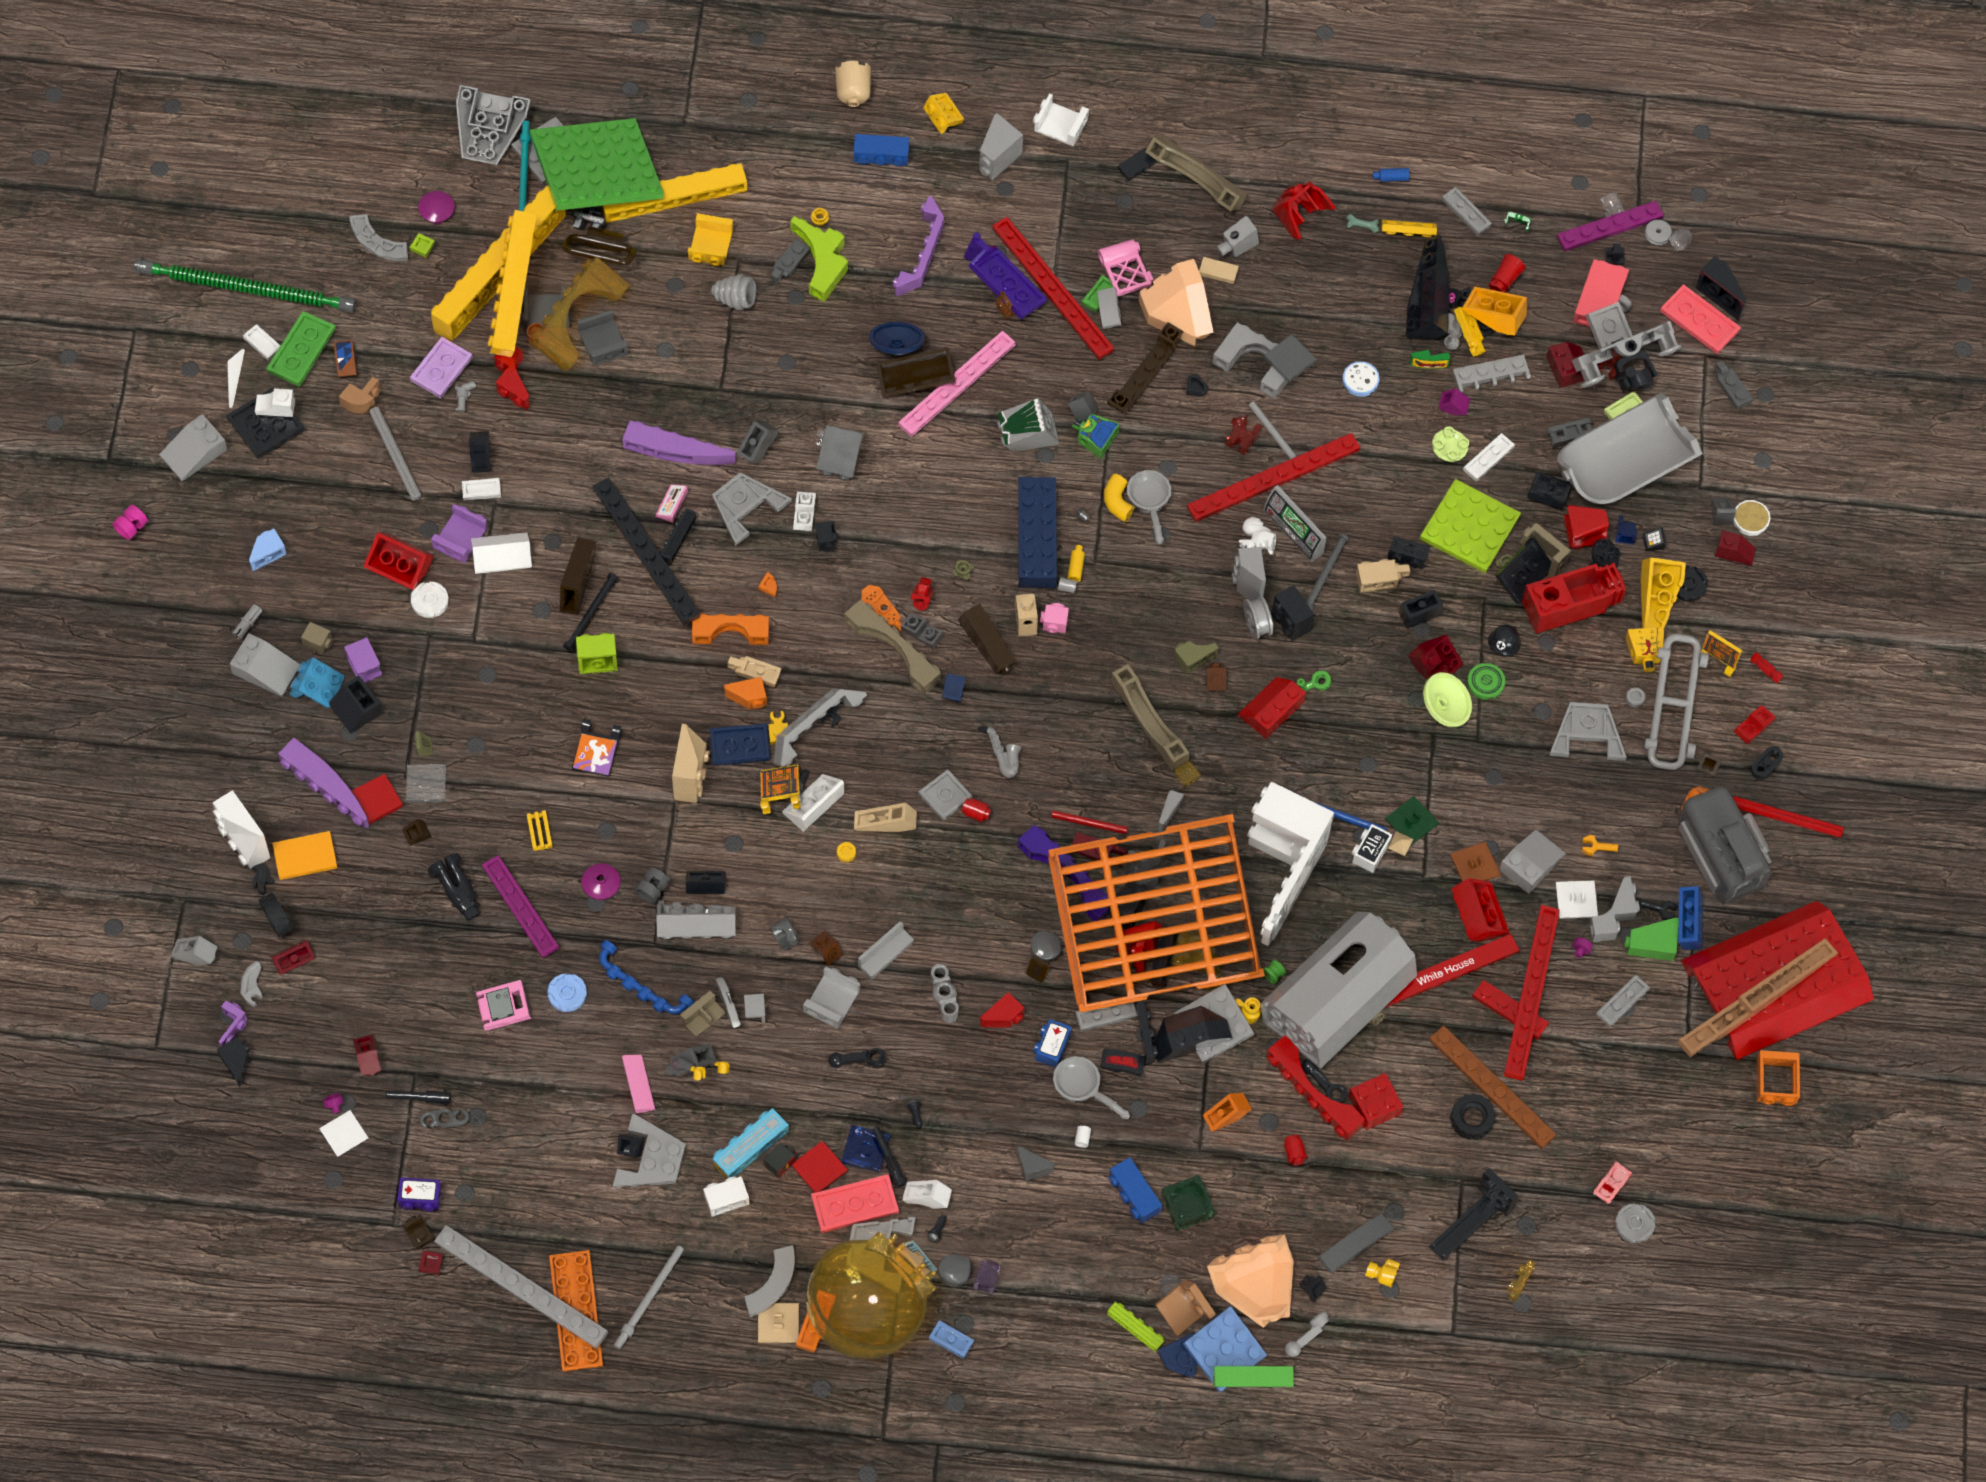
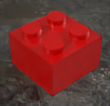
[1348,1073,1404,1130]

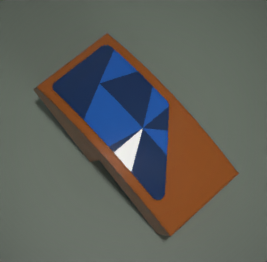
[334,340,357,378]

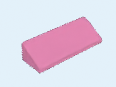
[622,1055,655,1114]

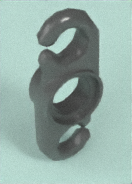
[419,1108,470,1129]

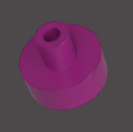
[1572,937,1593,958]
[322,1093,344,1113]

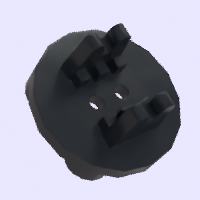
[1589,538,1621,568]

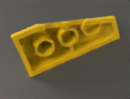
[1641,557,1686,628]

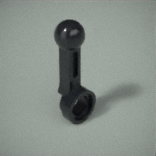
[828,1048,886,1068]
[1301,1058,1347,1103]

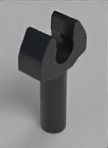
[821,699,841,728]
[1640,899,1677,921]

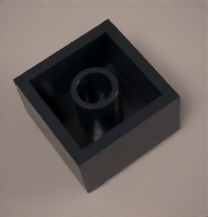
[1271,585,1314,641]

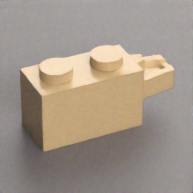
[1356,559,1410,593]

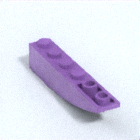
[622,421,736,465]
[278,738,369,829]

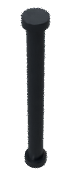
[563,573,618,652]

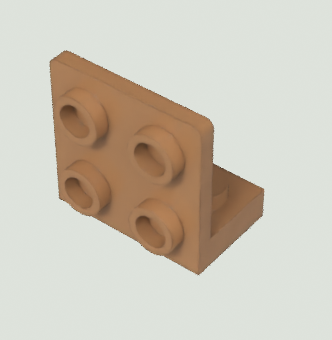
[1155,1280,1216,1336]

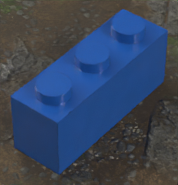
[854,134,909,166]
[1678,886,1703,950]
[1108,1157,1163,1224]

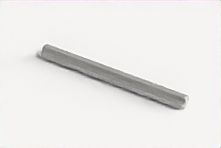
[370,407,421,501]

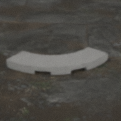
[349,214,408,262]
[744,1245,795,1317]

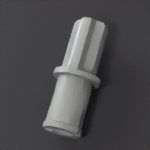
[232,604,262,640]

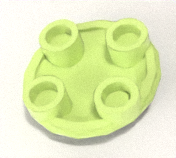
[1432,426,1469,462]

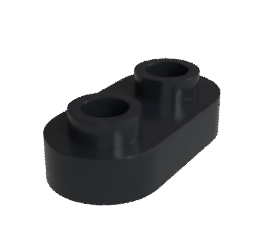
[1751,747,1783,780]

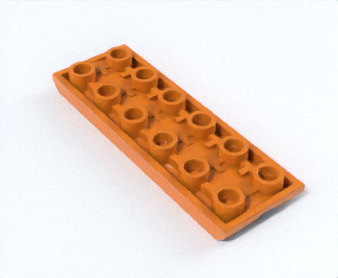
[549,1250,603,1372]

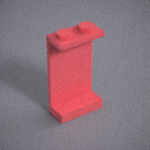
[1573,259,1629,327]

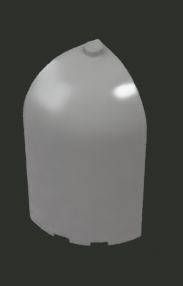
[1557,393,1702,504]

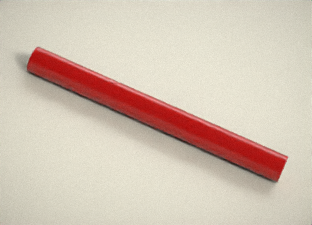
[1051,810,1128,834]

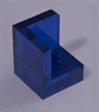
[1615,515,1637,545]

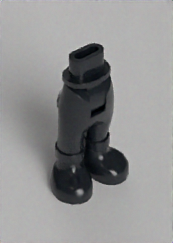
[428,853,481,921]

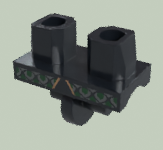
[572,206,607,231]

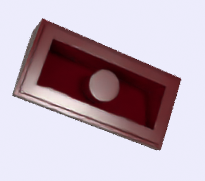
[270,940,315,975]

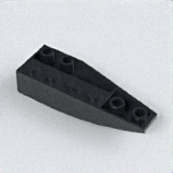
[1405,235,1450,340]

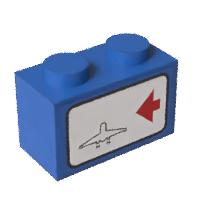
[1033,1019,1072,1068]

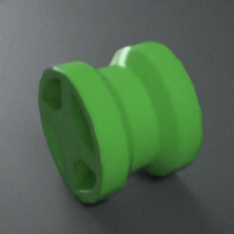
[1263,960,1286,984]

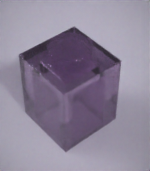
[974,1260,1001,1294]

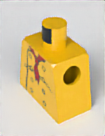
[1625,628,1664,672]

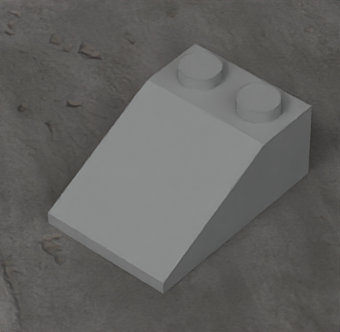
[159,414,227,481]
[230,633,300,697]
[1499,830,1566,894]

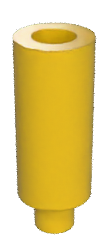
[1067,545,1085,583]

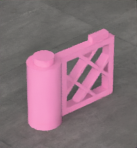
[1098,239,1154,296]

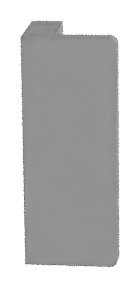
[858,921,914,980]

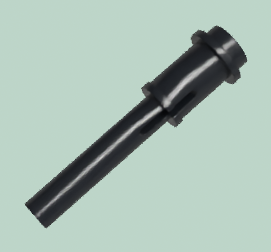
[386,1090,451,1106]
[872,1126,907,1188]

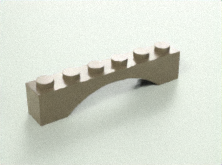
[1145,135,1248,212]
[844,599,940,695]
[1111,664,1190,772]

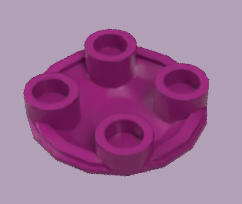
[418,191,455,225]

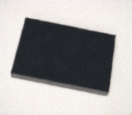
[1495,538,1551,603]

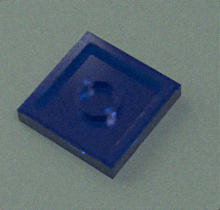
[841,1125,890,1173]

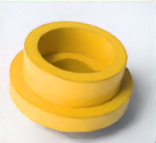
[811,208,829,226]

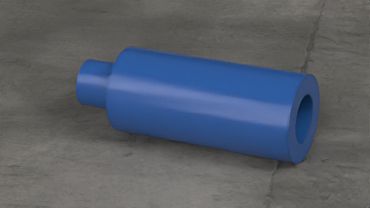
[1373,168,1409,182]

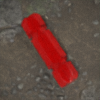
[1750,652,1783,683]

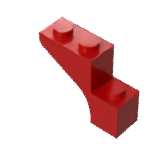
[494,346,530,410]

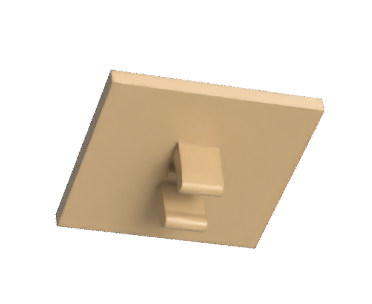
[758,1303,799,1343]

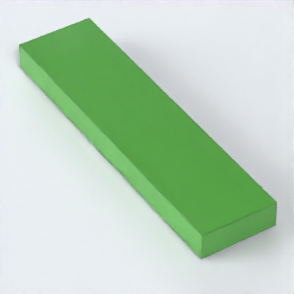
[1213,1366,1294,1387]

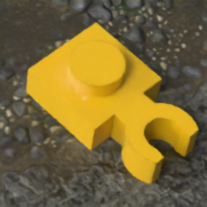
[768,711,788,745]

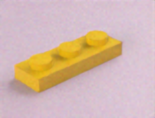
[1381,219,1437,237]

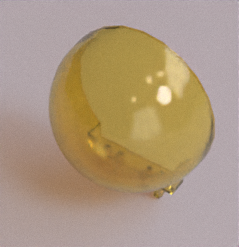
[806,1231,936,1359]

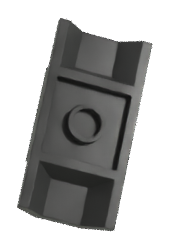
[1125,839,1166,889]

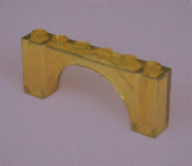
[530,256,629,371]

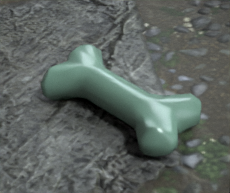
[1346,214,1379,233]

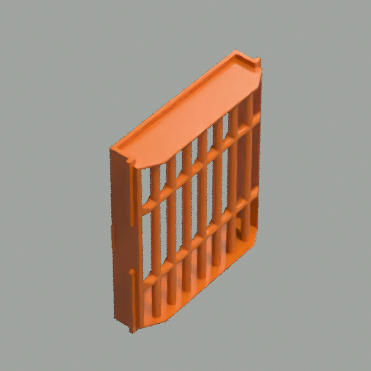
[1047,814,1265,1012]

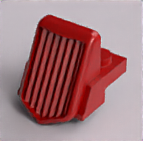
[1115,921,1163,973]

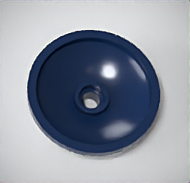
[869,322,925,355]

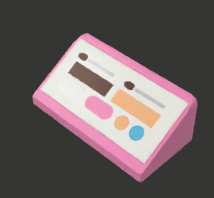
[656,485,688,523]

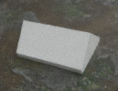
[471,533,532,574]
[782,774,844,832]

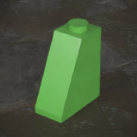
[1624,918,1679,961]

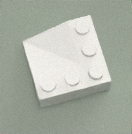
[212,790,270,870]

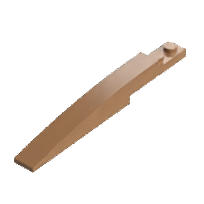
[1677,939,1838,1057]

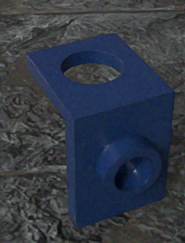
[941,673,965,702]

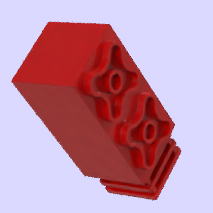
[1522,563,1626,634]

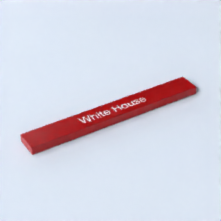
[1383,934,1520,1009]

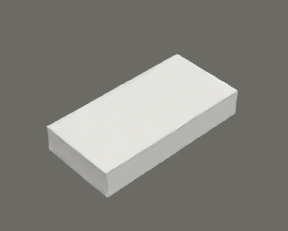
[243,324,280,361]
[462,478,501,501]

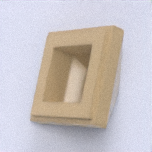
[1387,831,1413,856]

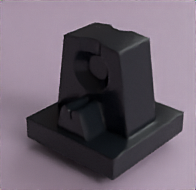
[1605,243,1624,265]
[1299,1275,1326,1302]

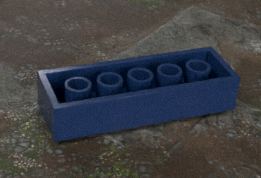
[1018,477,1057,588]

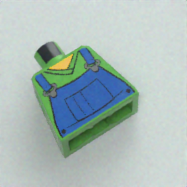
[1072,414,1119,459]

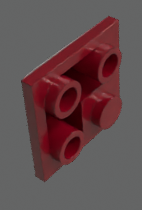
[1408,635,1463,680]

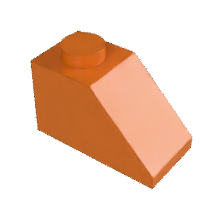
[724,677,767,709]
[1203,1093,1252,1132]

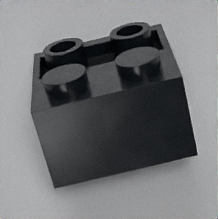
[329,675,382,733]

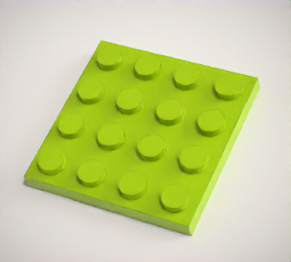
[1420,479,1521,574]

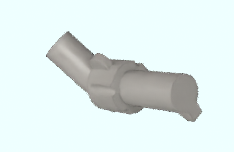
[455,381,476,413]

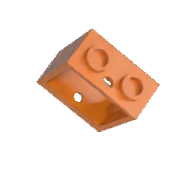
[1757,1050,1800,1106]

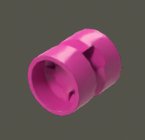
[112,504,148,540]

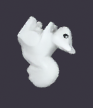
[1239,517,1276,555]

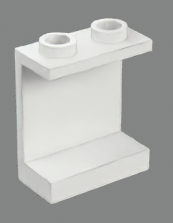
[1033,93,1089,147]

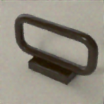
[562,226,637,265]

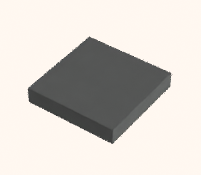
[1264,334,1316,383]

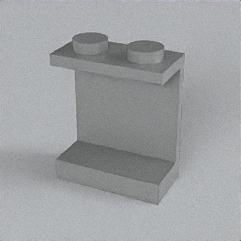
[803,966,860,1029]

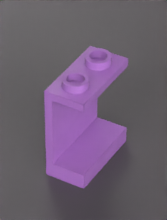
[431,504,488,564]

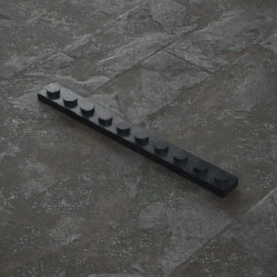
[592,477,700,626]

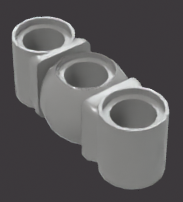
[931,964,959,1023]

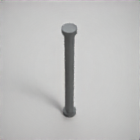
[1306,533,1349,610]

